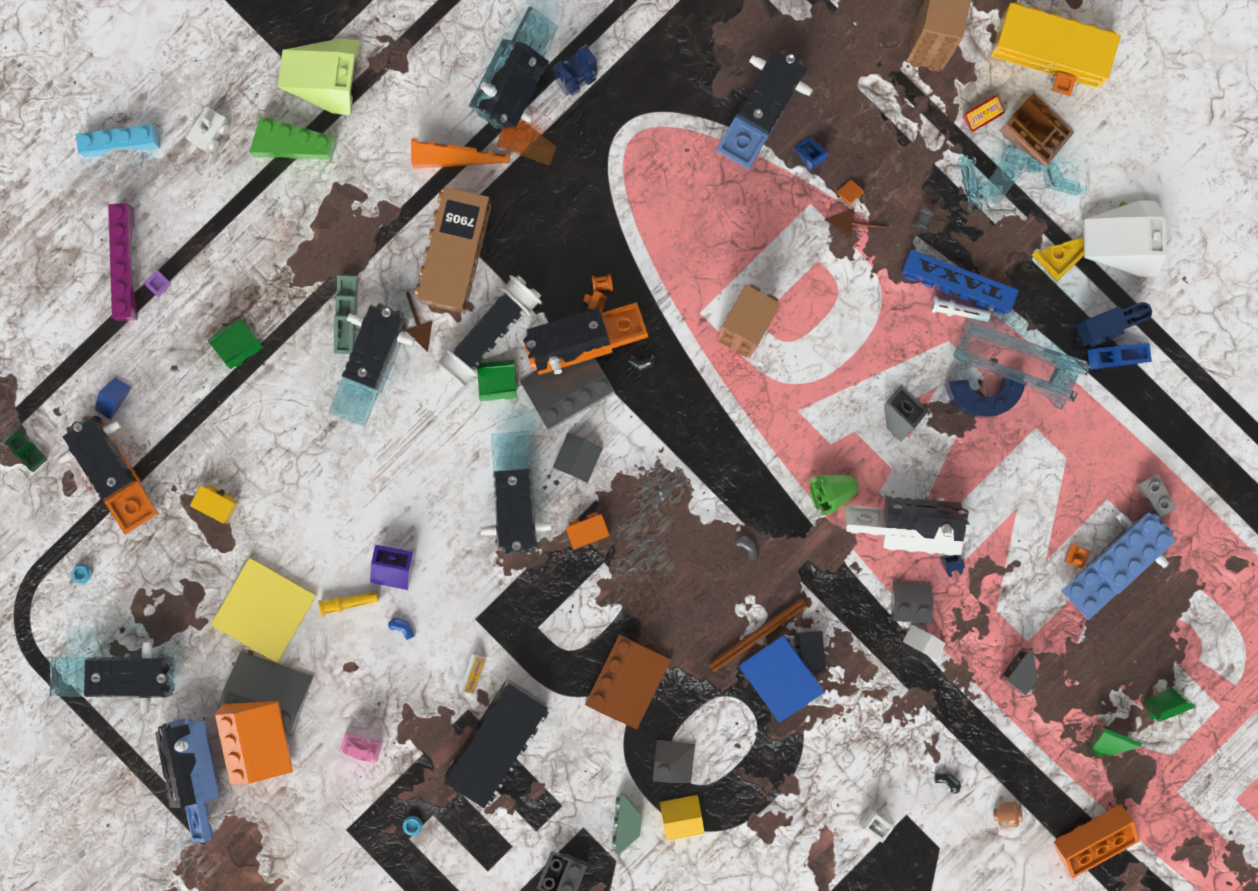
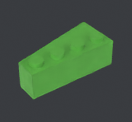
[249,116,337,160]

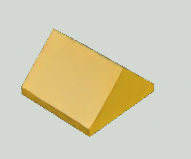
[660,795,705,841]

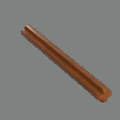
[709,599,807,672]

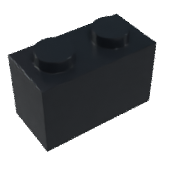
[795,630,826,671]

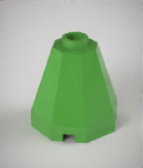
[809,475,858,516]

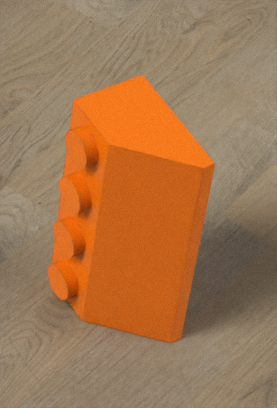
[1053,804,1140,879]

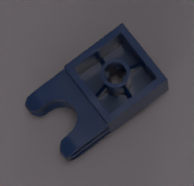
[552,45,598,97]
[1075,302,1152,347]

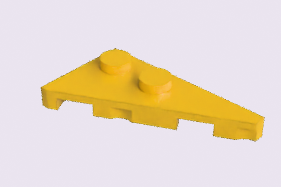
[1032,237,1084,281]

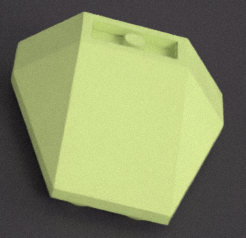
[278,38,361,116]

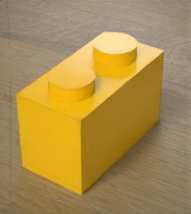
[190,484,238,524]

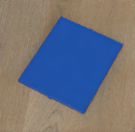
[739,635,825,723]

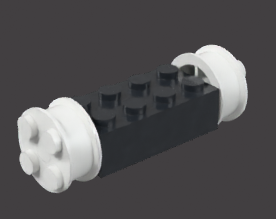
[434,275,542,389]

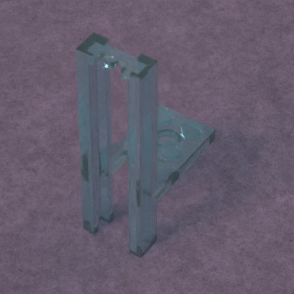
[953,321,1090,410]

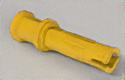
[318,590,379,617]

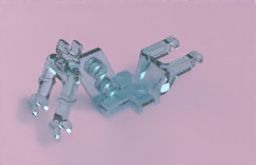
[957,153,1087,213]

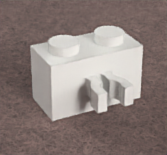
[186,106,230,154]

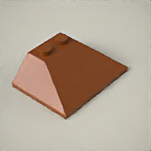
[999,93,1074,167]

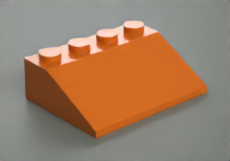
[215,701,293,785]

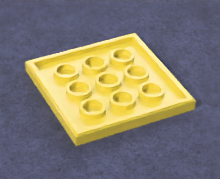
[211,558,317,663]

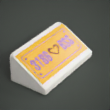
[459,654,486,694]

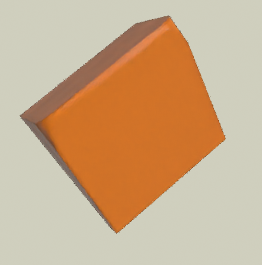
[837,180,864,206]

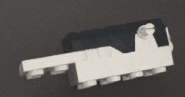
[844,496,970,555]

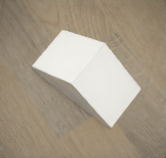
[902,625,946,660]
[858,809,894,843]

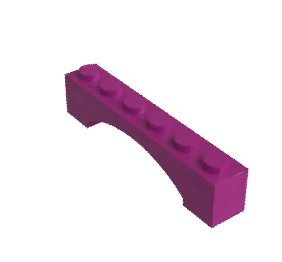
[108,203,137,321]

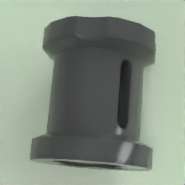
[912,207,935,232]

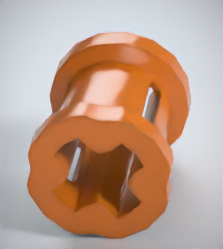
[592,274,613,291]

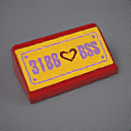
[962,95,1005,133]

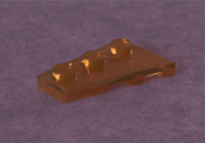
[496,119,556,165]

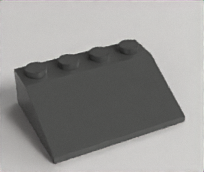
[520,358,615,431]
[217,651,314,733]

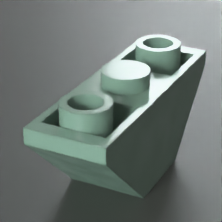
[611,792,642,854]

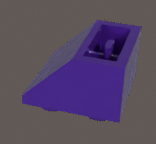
[370,545,416,590]

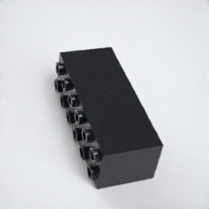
[444,678,549,808]

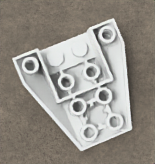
[1083,200,1166,277]

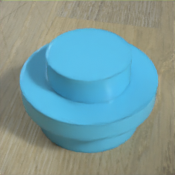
[72,564,92,583]
[403,816,423,836]

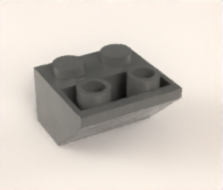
[536,851,588,891]

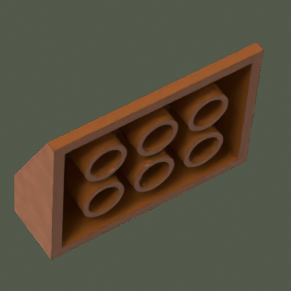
[585,634,671,729]

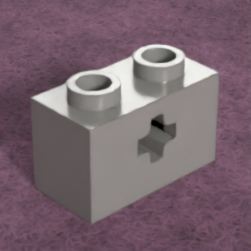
[1135,475,1177,517]

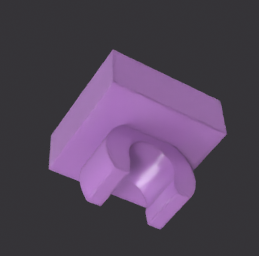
[144,270,172,297]

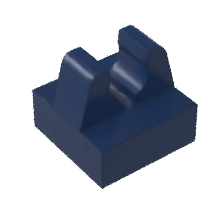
[940,555,965,577]

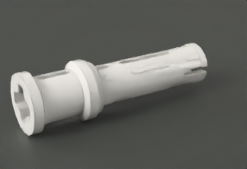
[931,296,991,322]

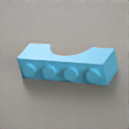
[76,124,160,158]

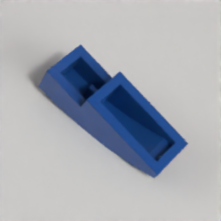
[1088,343,1152,369]

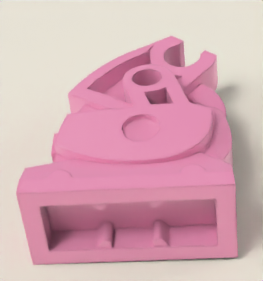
[340,732,382,762]

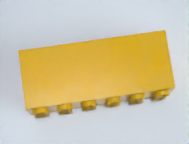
[990,2,1121,89]

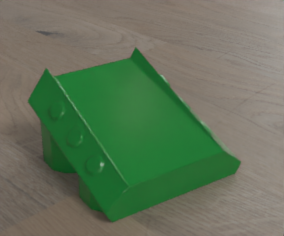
[207,318,263,369]
[477,360,517,401]
[1143,686,1195,721]

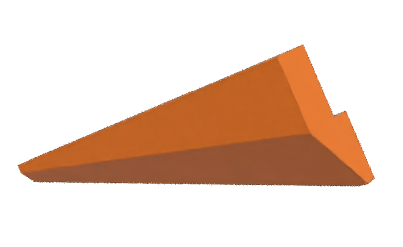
[411,138,510,169]

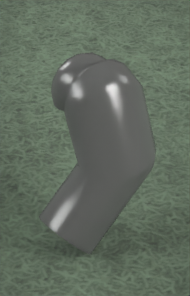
[735,535,758,560]

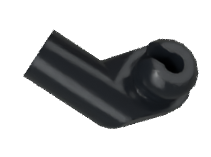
[934,773,961,794]

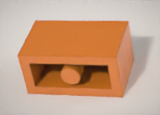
[566,512,610,550]

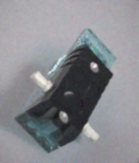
[468,7,558,129]
[328,303,415,427]
[481,431,551,555]
[50,642,176,714]

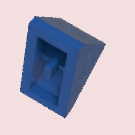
[794,137,828,171]
[94,378,132,420]

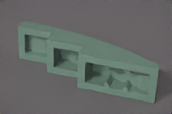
[334,274,357,354]

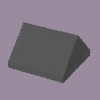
[553,433,603,483]

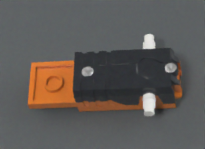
[523,302,648,375]
[57,416,159,535]

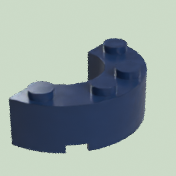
[945,375,1026,418]

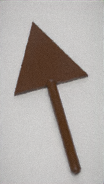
[824,209,889,237]
[405,292,432,352]

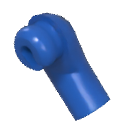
[388,618,415,640]

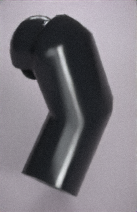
[627,355,657,371]

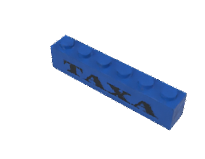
[900,249,1019,315]

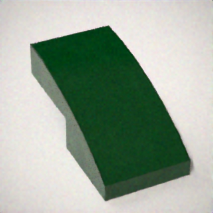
[5,429,48,472]

